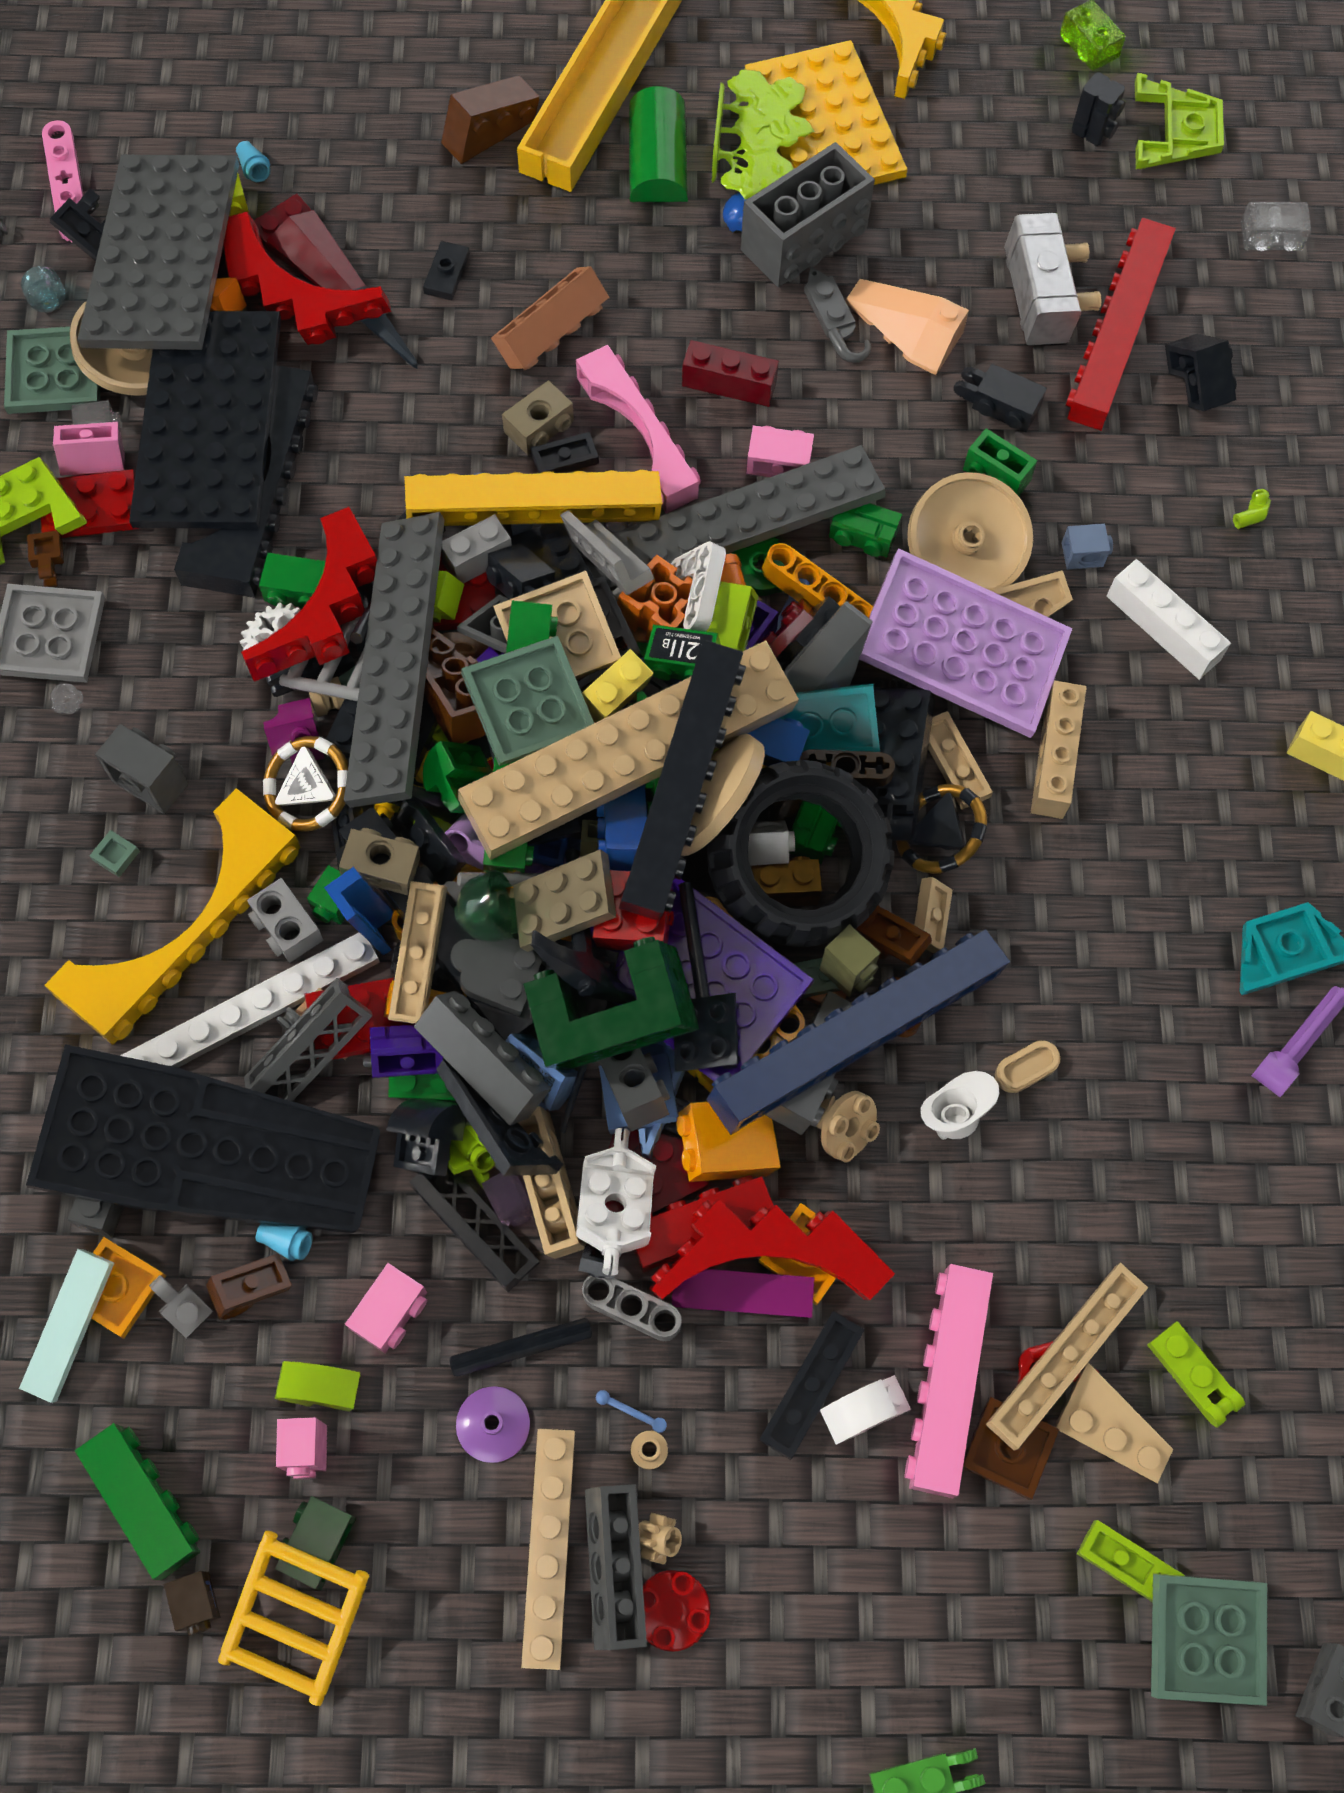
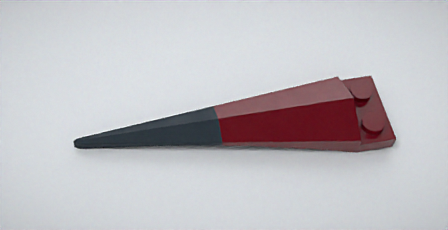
[253,193,417,368]

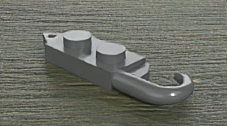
[804,267,871,363]

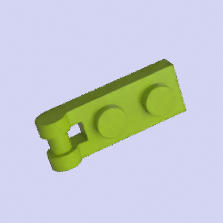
[1147,1321,1245,1428]
[1076,1520,1185,1603]

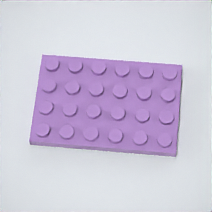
[859,548,1072,738]

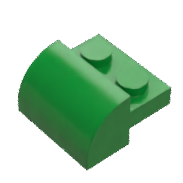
[423,741,493,814]

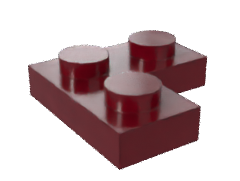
[760,598,814,657]

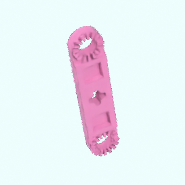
[42,120,84,243]

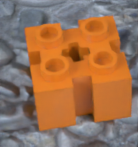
[617,554,692,641]

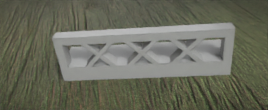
[561,510,655,595]

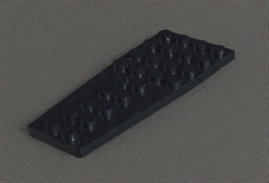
[26,1044,380,1233]

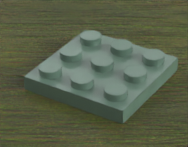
[4,326,101,414]
[461,636,594,767]
[1151,1574,1267,1706]

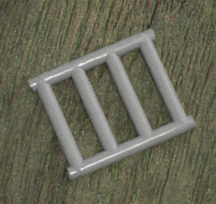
[279,617,365,701]

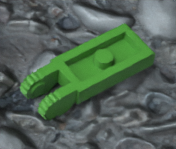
[869,1748,985,1793]

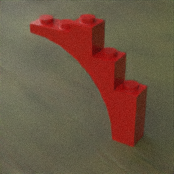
[223,212,391,345]
[241,507,377,682]
[649,1199,895,1300]

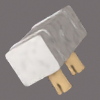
[1004,213,1101,345]

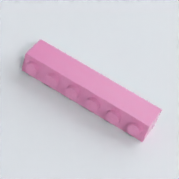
[905,1264,993,1498]

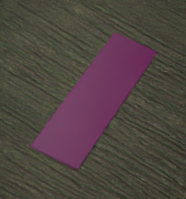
[672,1269,814,1318]

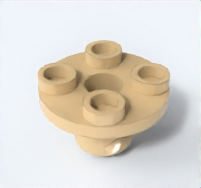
[816,1091,880,1163]

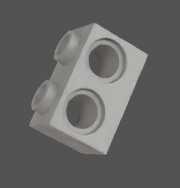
[247,878,324,963]

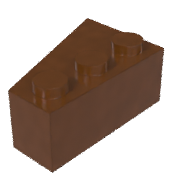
[441,75,540,164]

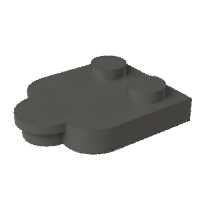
[450,931,543,1017]

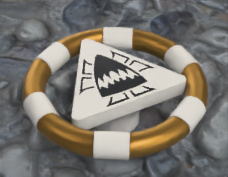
[263,736,349,832]

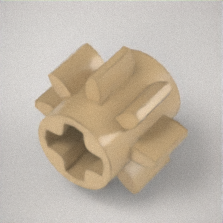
[639,1513,682,1564]

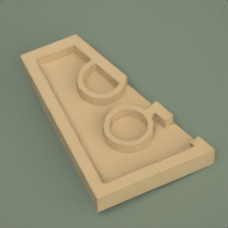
[990,570,1073,617]
[1054,1363,1173,1483]

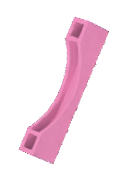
[576,345,701,514]

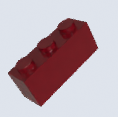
[682,340,779,407]

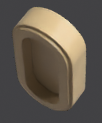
[995,1041,1060,1093]

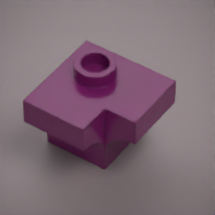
[263,698,325,765]

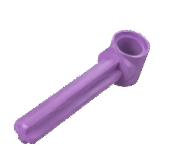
[1251,986,1344,1097]

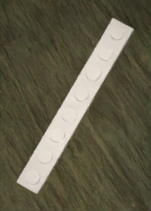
[120,933,380,1068]

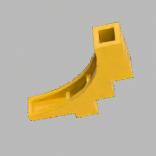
[857,0,946,99]

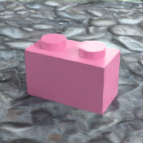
[53,422,125,476]
[746,425,814,477]
[345,1263,427,1354]
[276,1418,327,1479]

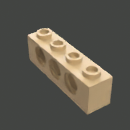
[1031,680,1087,819]
[518,1106,586,1259]

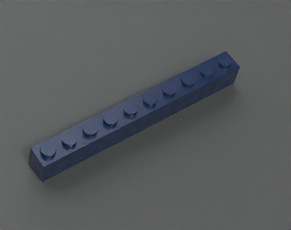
[706,929,1010,1135]

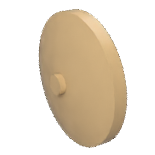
[70,302,153,396]
[908,472,1033,590]
[681,734,765,856]

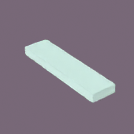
[19,1249,114,1403]

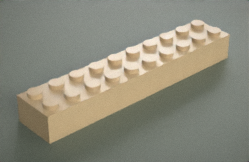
[458,641,799,860]

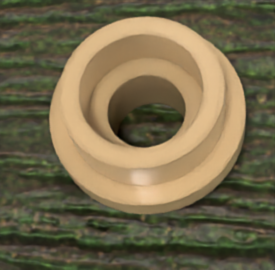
[631,1431,668,1470]

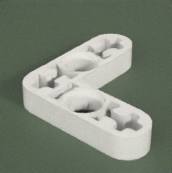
[671,541,726,632]

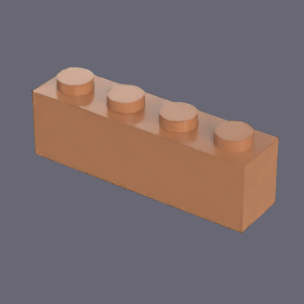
[491,266,609,370]

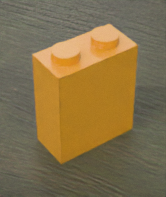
[676,1102,781,1182]

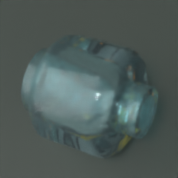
[21,266,66,312]

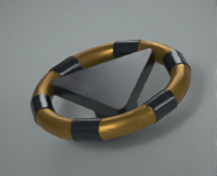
[896,784,987,874]

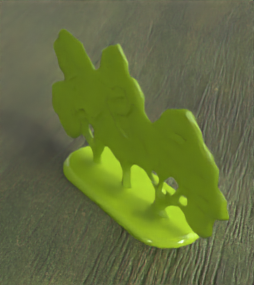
[712,70,814,199]

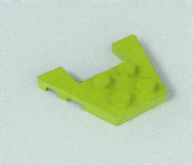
[1135,73,1224,169]
[0,457,87,565]

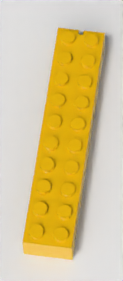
[517,0,682,192]

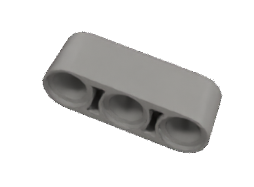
[582,1275,681,1341]

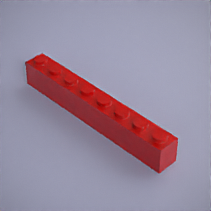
[1065,218,1176,431]

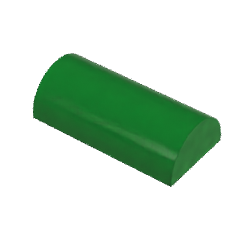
[629,86,688,202]

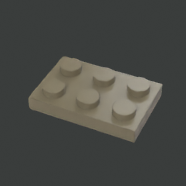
[513,849,616,952]

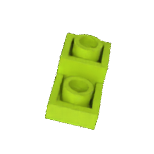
[275,1361,361,1412]

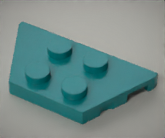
[1240,902,1344,996]

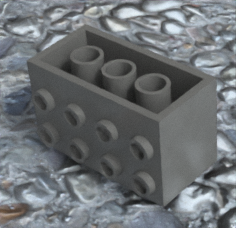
[741,142,875,288]

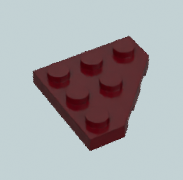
[605,1129,710,1215]

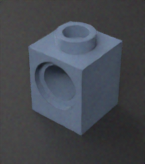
[1062,523,1113,570]

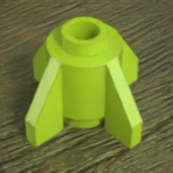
[448,1122,495,1189]

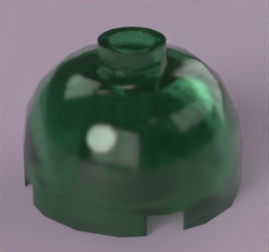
[455,870,518,943]

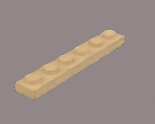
[986,1263,1148,1451]
[521,1429,575,1670]

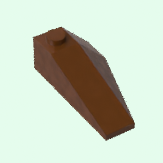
[424,628,486,743]

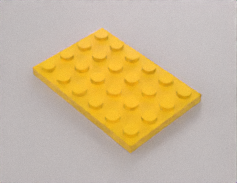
[745,40,907,185]

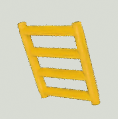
[218,1530,369,1706]

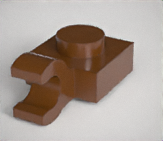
[27,530,64,587]

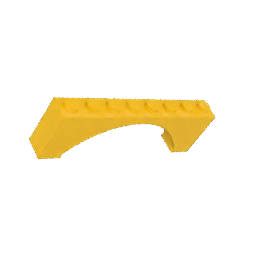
[45,788,301,1045]

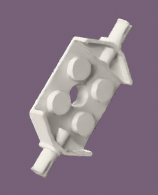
[576,1128,656,1276]

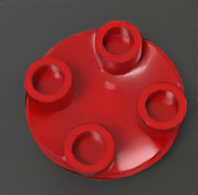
[643,1570,710,1652]

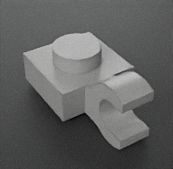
[149,1275,213,1338]

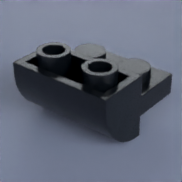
[386,1098,467,1176]

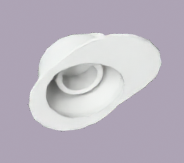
[921,1071,999,1140]

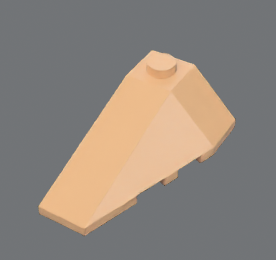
[846,279,969,375]

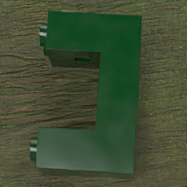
[523,937,699,1071]

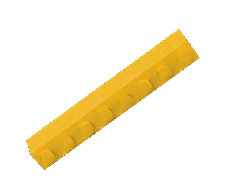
[404,470,662,526]

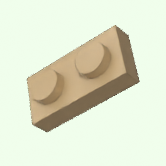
[914,877,953,953]

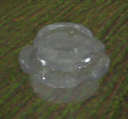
[51,683,83,714]

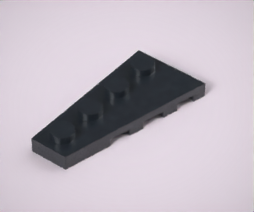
[436,1059,564,1176]

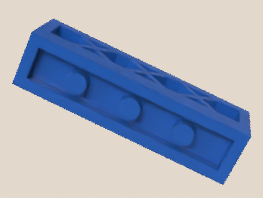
[324,866,394,955]

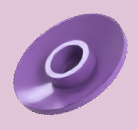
[456,1386,530,1463]

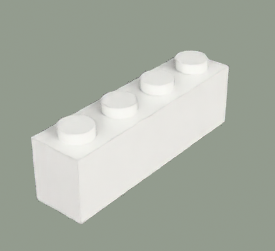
[1106,559,1231,680]

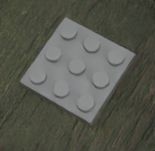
[0,584,105,683]

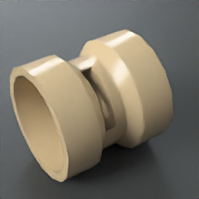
[309,676,344,717]

